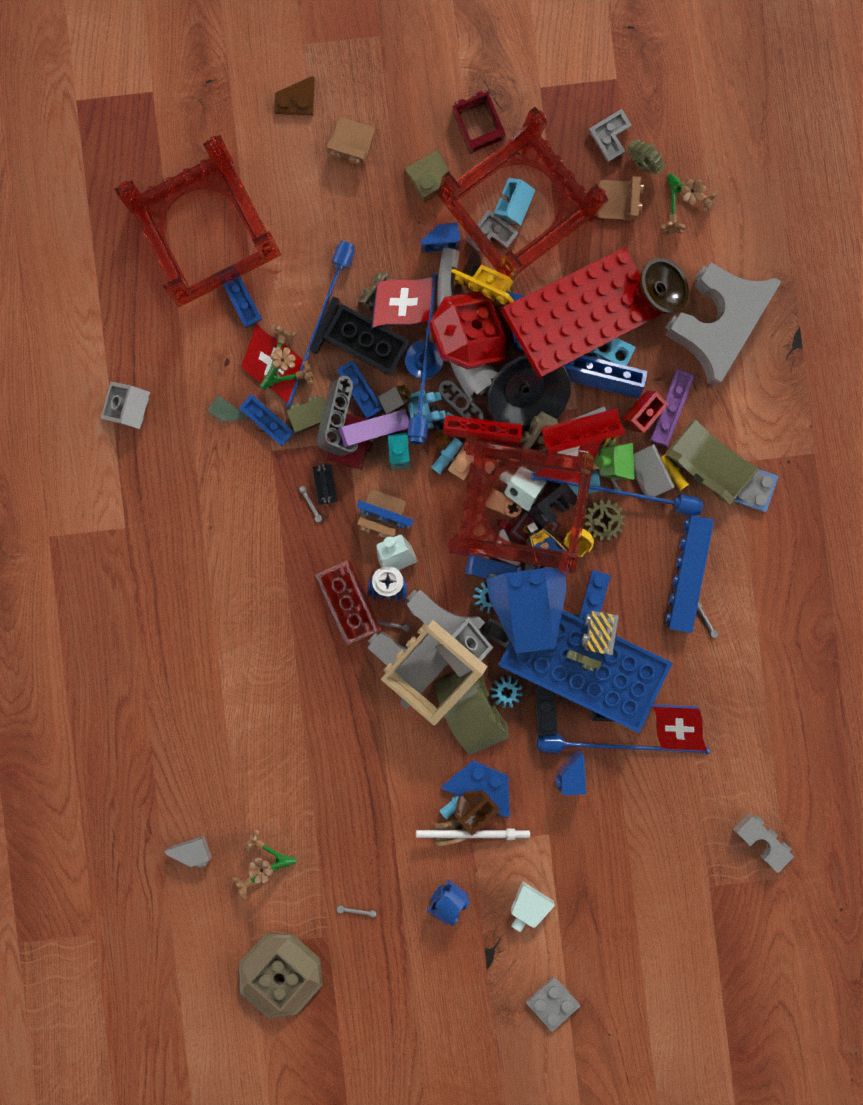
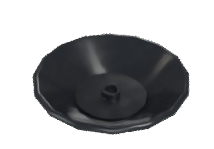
[488,355,571,434]

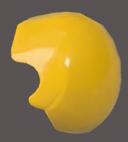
[563,528,594,557]

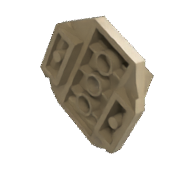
[239,933,323,1018]

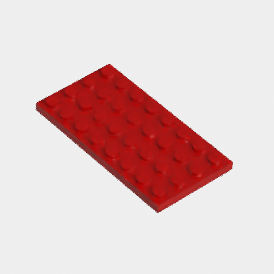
[501,247,662,378]

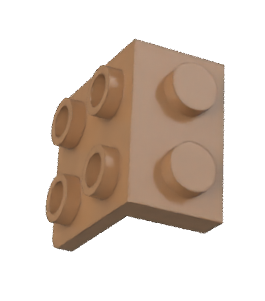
[327,117,375,165]
[597,177,643,221]
[357,490,406,538]

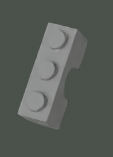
[733,813,794,873]

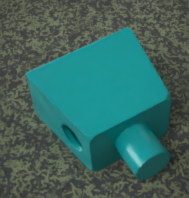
[388,433,410,470]

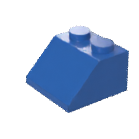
[555,750,586,795]

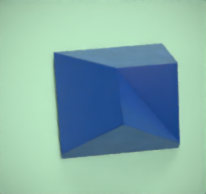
[421,222,460,253]

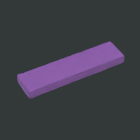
[649,369,695,448]
[339,409,409,447]

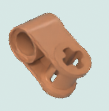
[484,488,522,518]

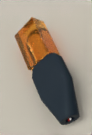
[430,405,449,448]

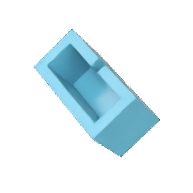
[494,178,536,226]

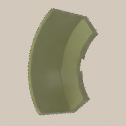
[666,419,758,505]
[434,671,510,755]

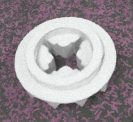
[372,566,403,597]

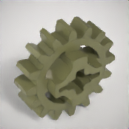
[627,139,666,175]
[584,500,626,541]

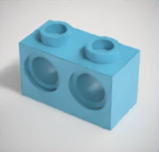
[589,338,636,366]

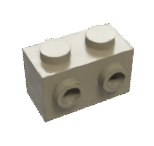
[521,411,558,460]

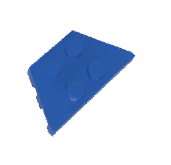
[441,760,510,818]

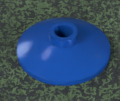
[405,341,443,379]

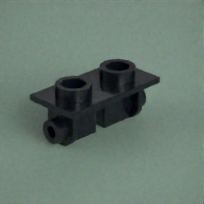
[312,464,338,505]

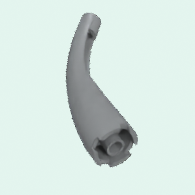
[437,248,498,403]

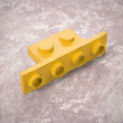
[451,264,514,305]

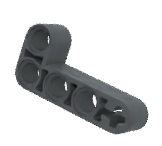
[317,376,358,457]

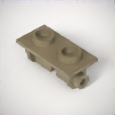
[358,271,393,310]

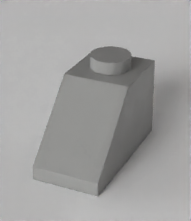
[165,835,212,868]

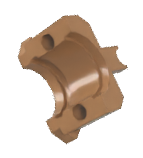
[433,818,467,846]

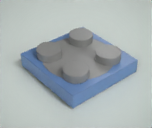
[733,469,779,512]

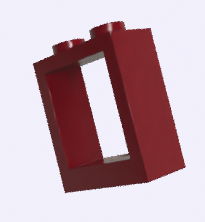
[452,91,506,154]

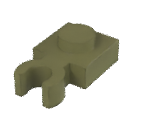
[566,650,602,671]

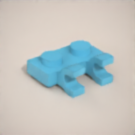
[408,391,446,429]

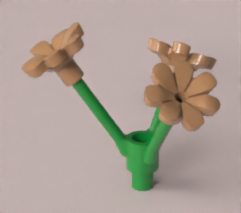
[660,173,719,234]
[260,325,314,390]
[232,828,296,900]

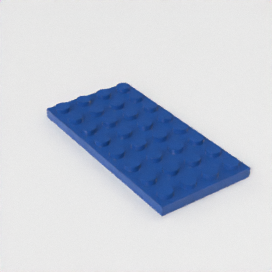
[498,610,673,733]

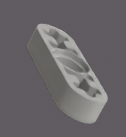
[439,380,483,420]

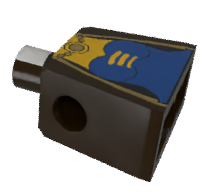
[525,522,569,569]

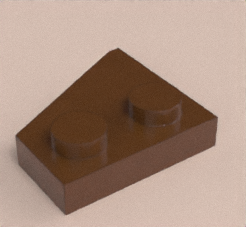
[275,76,315,116]

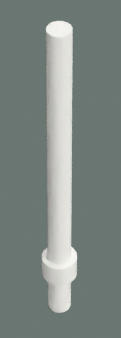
[416,828,530,840]

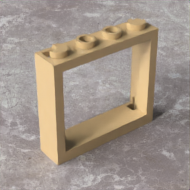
[381,620,487,726]

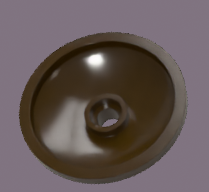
[640,258,689,314]

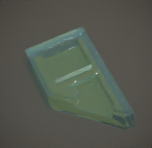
[207,395,248,422]

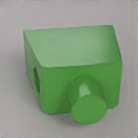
[595,443,634,481]

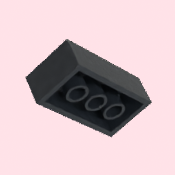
[323,303,410,377]

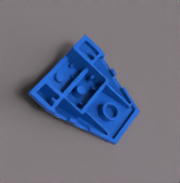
[487,568,567,654]

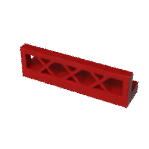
[541,409,625,454]
[443,415,523,445]

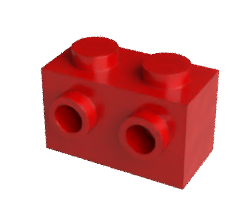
[622,390,669,433]

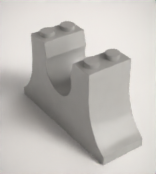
[665,262,781,387]
[367,589,485,709]

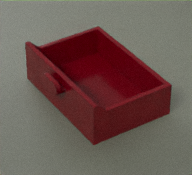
[326,414,373,470]

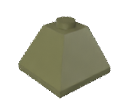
[405,150,457,203]

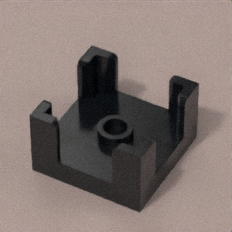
[527,482,580,530]

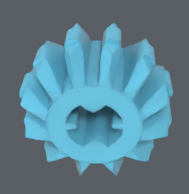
[473,582,496,614]
[490,675,523,708]

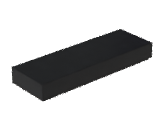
[310,296,341,354]

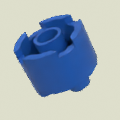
[426,879,470,926]

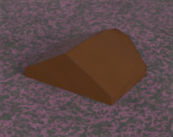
[455,790,500,836]

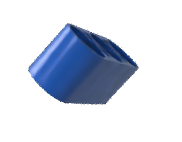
[464,554,523,578]

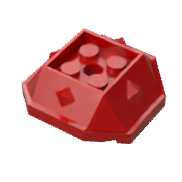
[428,291,512,370]

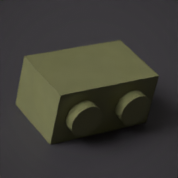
[287,395,332,434]

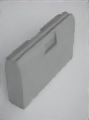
[633,444,675,497]

